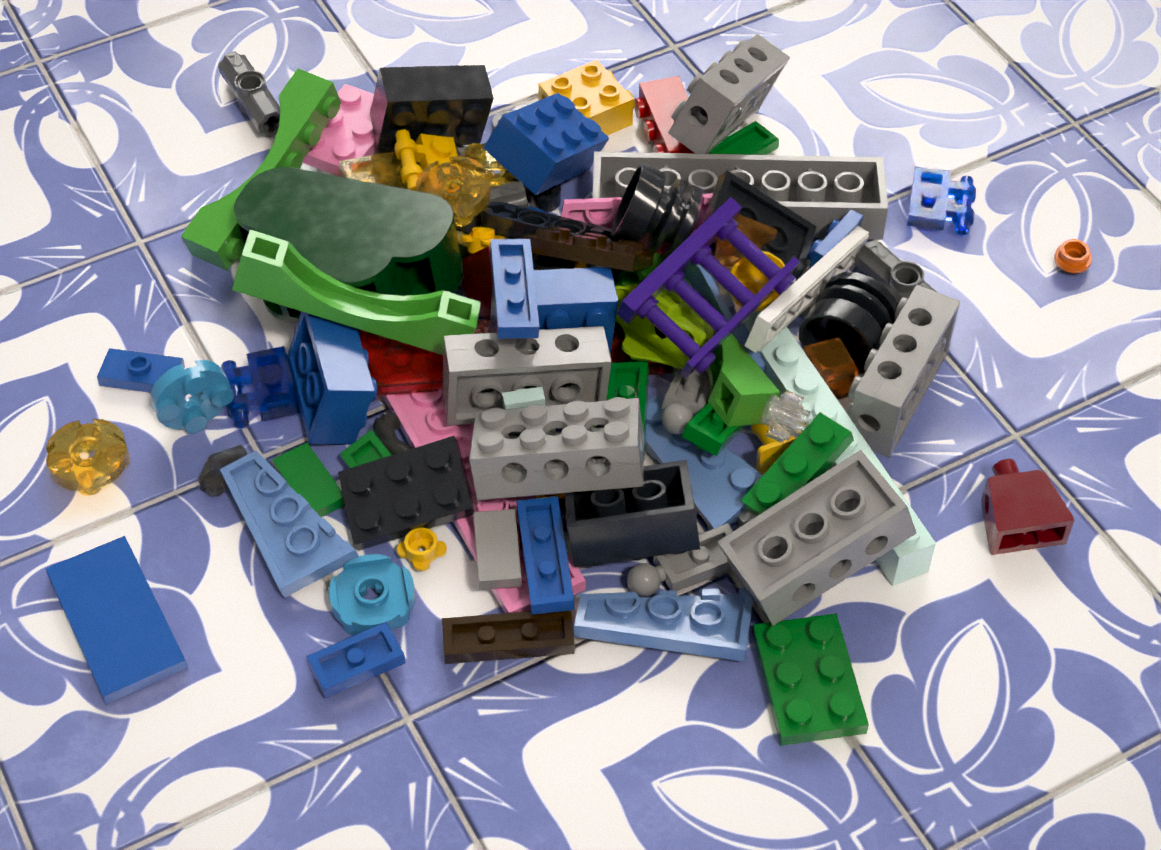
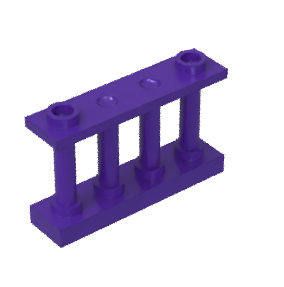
[617,197,800,379]

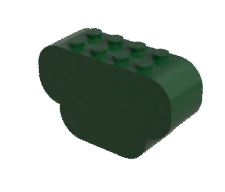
[234,167,464,336]

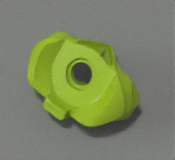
[615,284,714,370]

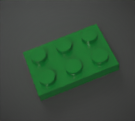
[752,613,869,746]

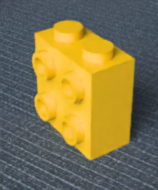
[538,60,635,136]

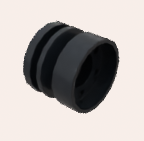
[611,163,702,259]
[799,272,898,376]

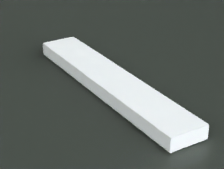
[744,226,869,353]

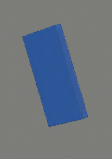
[45,535,188,705]

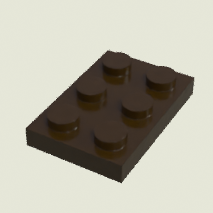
[522,226,655,272]

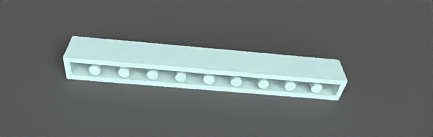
[717,263,936,586]

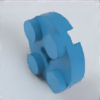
[151,360,234,433]
[329,554,415,635]

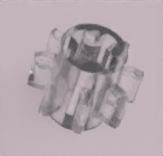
[760,390,810,443]

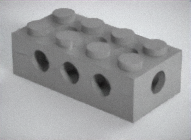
[668,33,791,154]
[846,285,960,458]
[442,326,612,426]
[469,397,644,500]
[718,450,917,626]

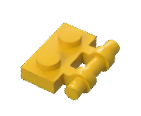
[394,129,465,199]

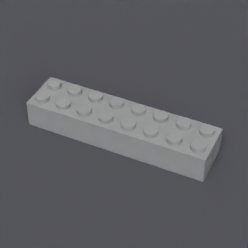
[593,152,889,240]

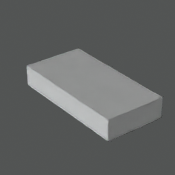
[473,509,522,590]

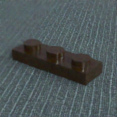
[442,610,575,664]

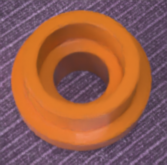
[1054,239,1092,273]

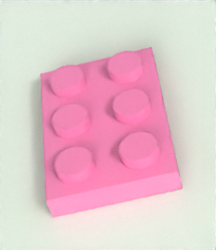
[302,84,379,179]

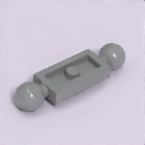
[661,369,710,435]
[627,521,749,597]

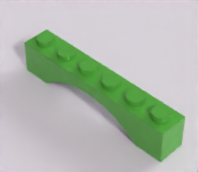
[181,68,342,271]
[232,230,481,355]
[616,253,780,427]

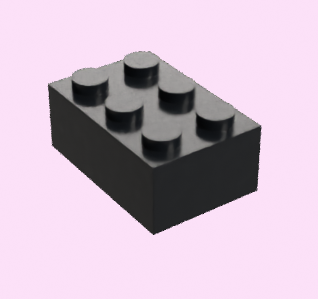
[370,65,494,148]
[565,460,700,568]

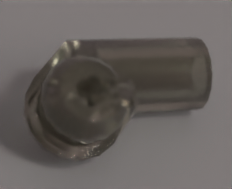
[372,411,413,455]
[198,445,247,497]

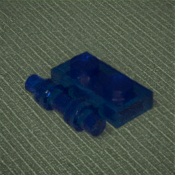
[907,166,977,236]
[221,346,300,428]

